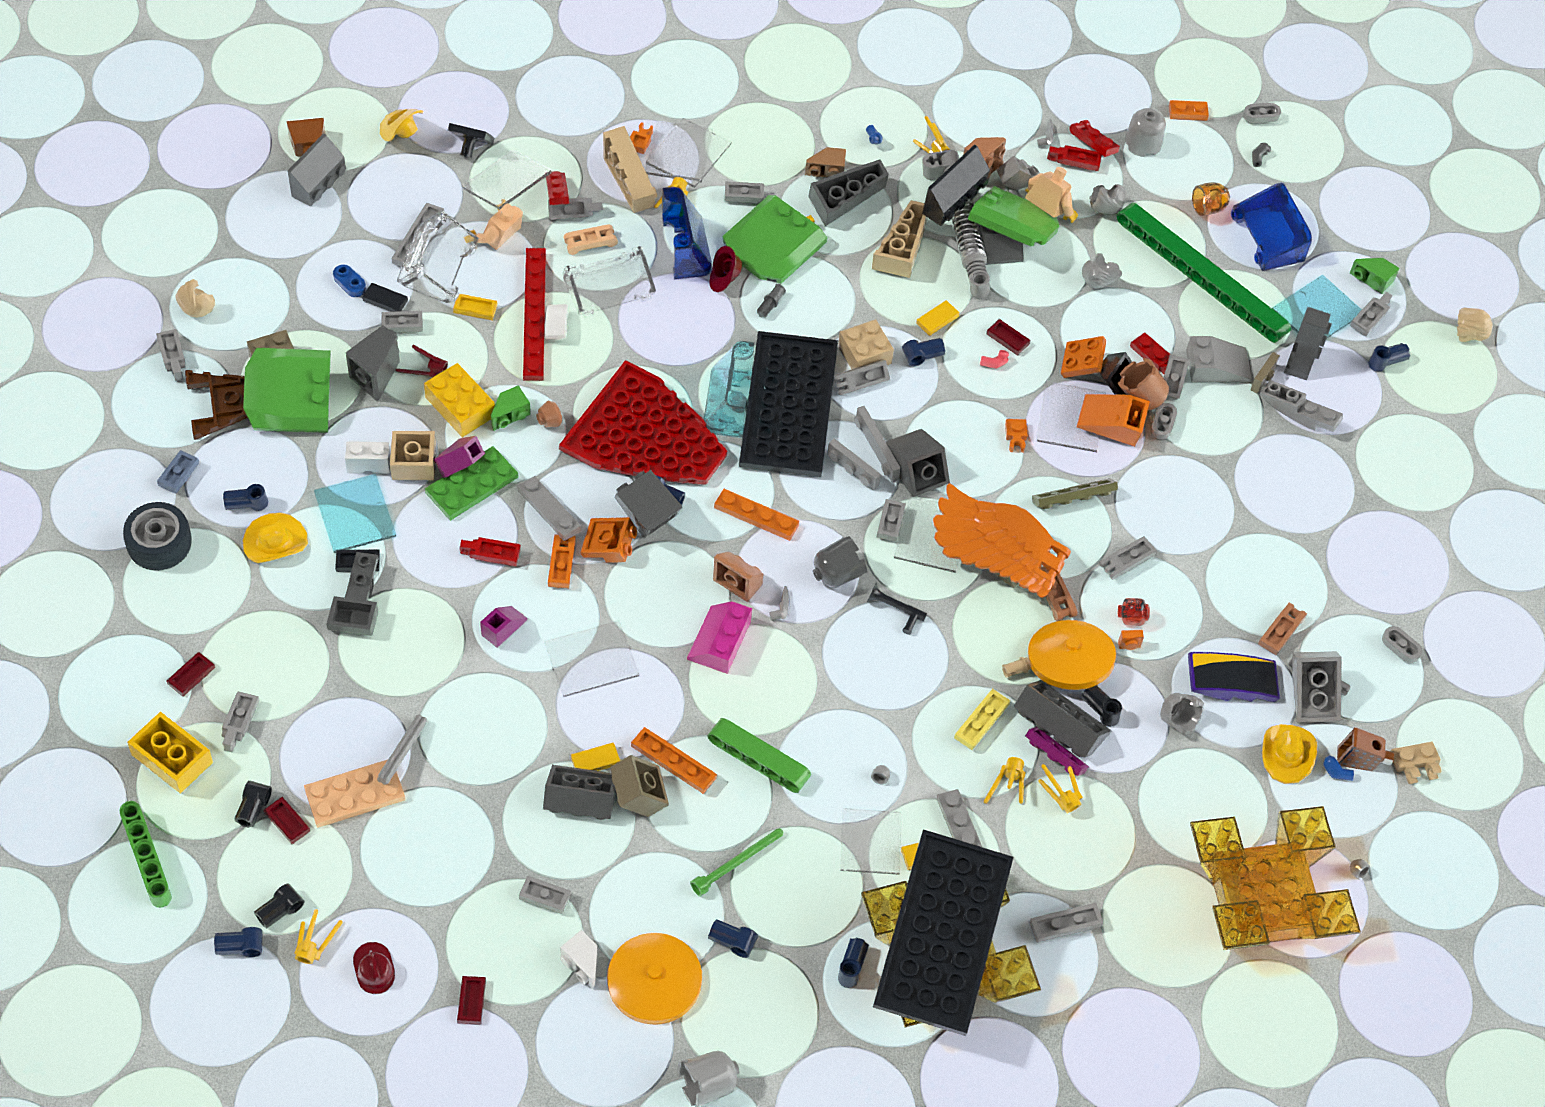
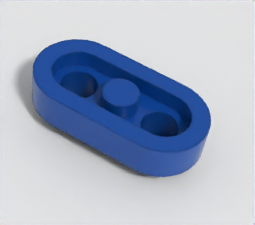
[333,264,366,297]

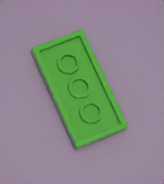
[425,446,519,521]

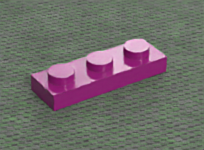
[1025,726,1089,776]

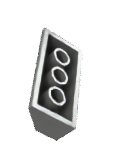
[1014,680,1112,758]

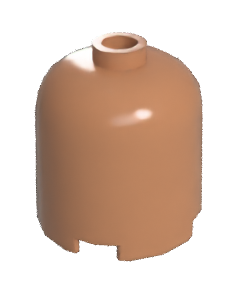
[1118,358,1169,410]

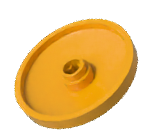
[1028,620,1116,690]
[607,933,702,1025]

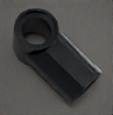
[1081,685,1122,727]
[234,780,272,828]
[254,883,305,929]

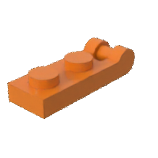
[548,534,576,589]

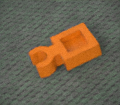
[630,122,653,154]
[1005,419,1027,453]

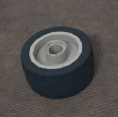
[123,502,192,571]

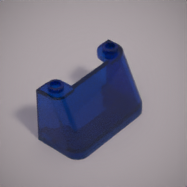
[1231,182,1312,271]
[662,187,712,280]

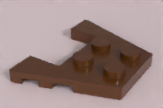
[185,370,248,440]

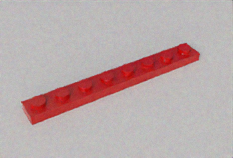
[523,248,546,381]

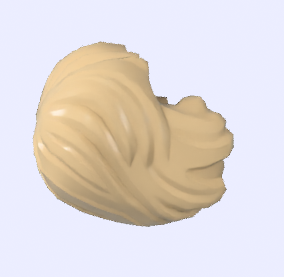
[175,279,215,318]
[1457,307,1492,342]

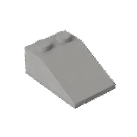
[1186,336,1252,383]
[1293,651,1342,722]

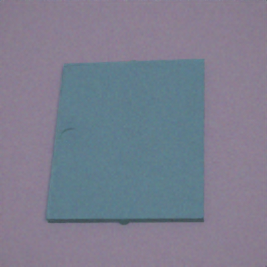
[1272,275,1362,339]
[314,474,396,553]

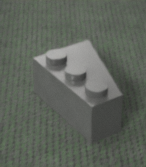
[1284,306,1332,381]

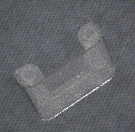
[397,210,479,303]
[562,246,656,317]

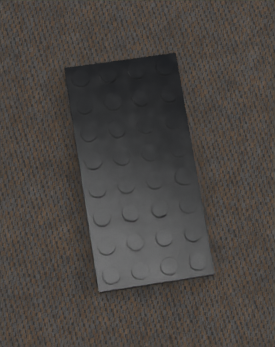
[739,331,838,477]
[873,829,1014,1036]

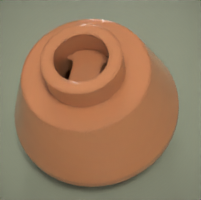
[536,400,562,428]

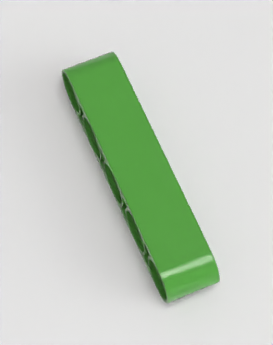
[707,718,811,793]
[119,801,172,908]

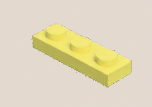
[954,688,1011,750]

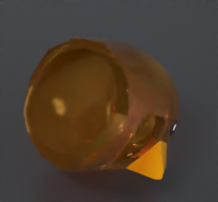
[1192,182,1230,216]

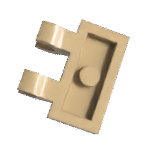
[1391,741,1442,784]

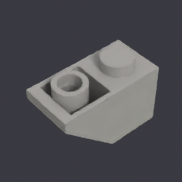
[996,156,1040,190]

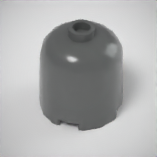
[812,536,867,588]

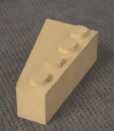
[603,126,657,213]
[872,200,928,278]

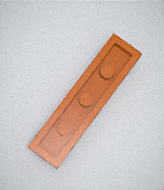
[714,488,800,541]
[631,727,717,794]

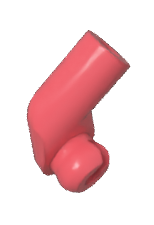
[980,350,1009,369]

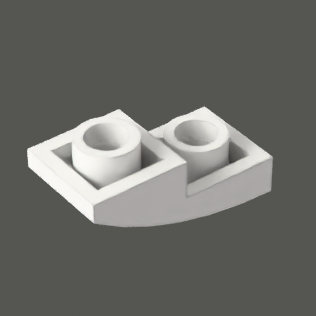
[545,304,569,340]

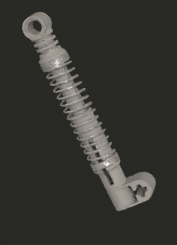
[922,150,990,298]

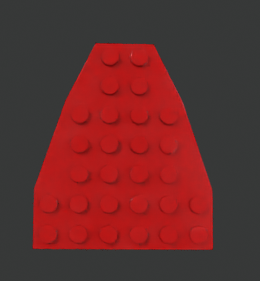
[559,360,728,485]

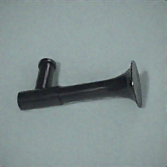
[867,582,928,635]

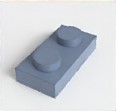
[157,450,199,494]

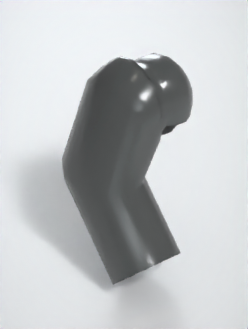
[1252,142,1271,167]

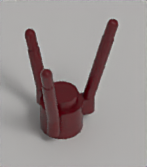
[395,344,448,378]

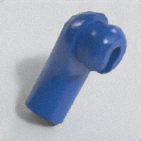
[865,125,883,145]
[1324,756,1354,781]

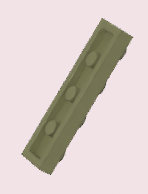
[1032,478,1118,509]

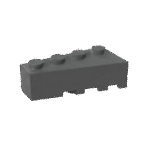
[808,159,889,227]

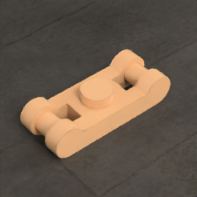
[563,224,618,255]

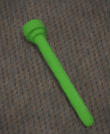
[690,828,783,897]

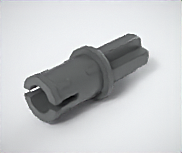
[757,284,786,318]

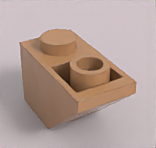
[805,147,846,178]

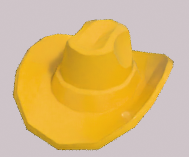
[379,108,424,141]
[243,512,308,563]
[1262,724,1318,784]

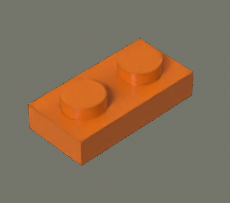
[1169,100,1209,121]

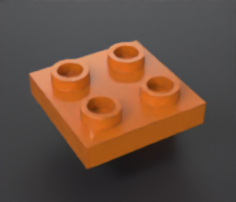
[1061,336,1107,378]

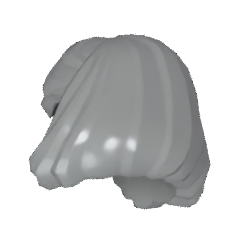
[1089,184,1127,215]
[1082,253,1122,289]
[1160,693,1204,736]

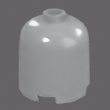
[1125,108,1166,157]
[678,1050,740,1107]

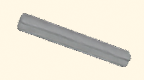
[377,714,427,785]

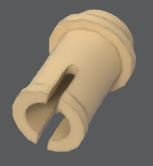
[1002,657,1031,678]

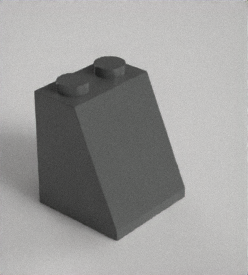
[345,325,400,401]
[886,428,950,497]
[614,470,683,538]

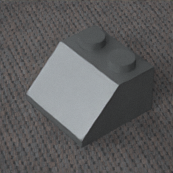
[978,224,1024,265]

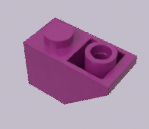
[434,436,485,478]
[480,605,528,648]

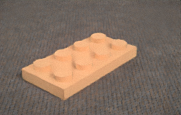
[304,759,406,828]

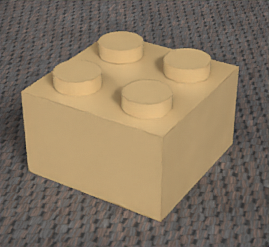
[838,319,894,369]
[390,431,436,480]

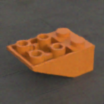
[1076,394,1150,447]

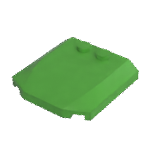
[968,186,1059,246]
[723,195,827,284]
[243,348,331,433]

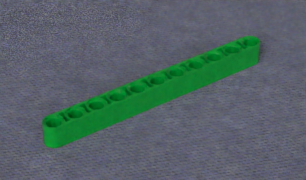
[1116,202,1291,343]

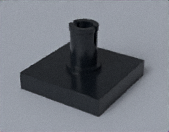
[448,123,495,158]

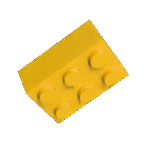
[424,363,495,437]
[127,711,213,794]

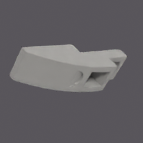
[1260,380,1343,432]

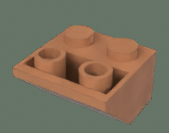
[963,137,1006,179]

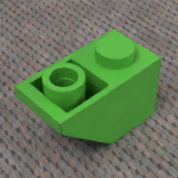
[1350,258,1400,294]
[491,385,531,431]

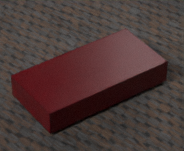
[986,318,1031,356]
[166,652,215,697]
[264,797,310,845]
[457,976,486,1025]

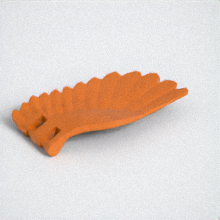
[933,483,1071,597]

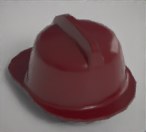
[709,246,742,293]
[353,942,395,994]

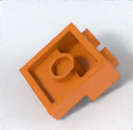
[580,517,637,563]

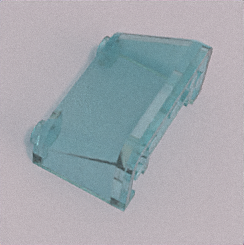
[703,341,755,438]

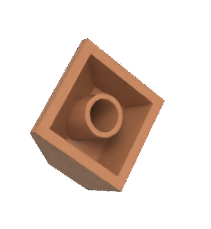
[713,551,764,602]

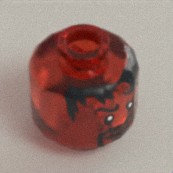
[1118,598,1150,626]

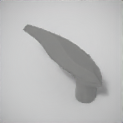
[1037,119,1054,147]
[769,586,789,620]

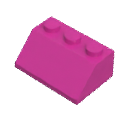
[687,601,752,674]

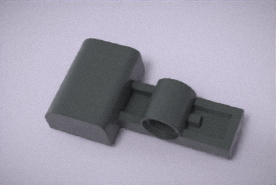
[326,552,378,636]

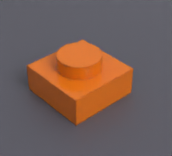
[1118,630,1144,650]

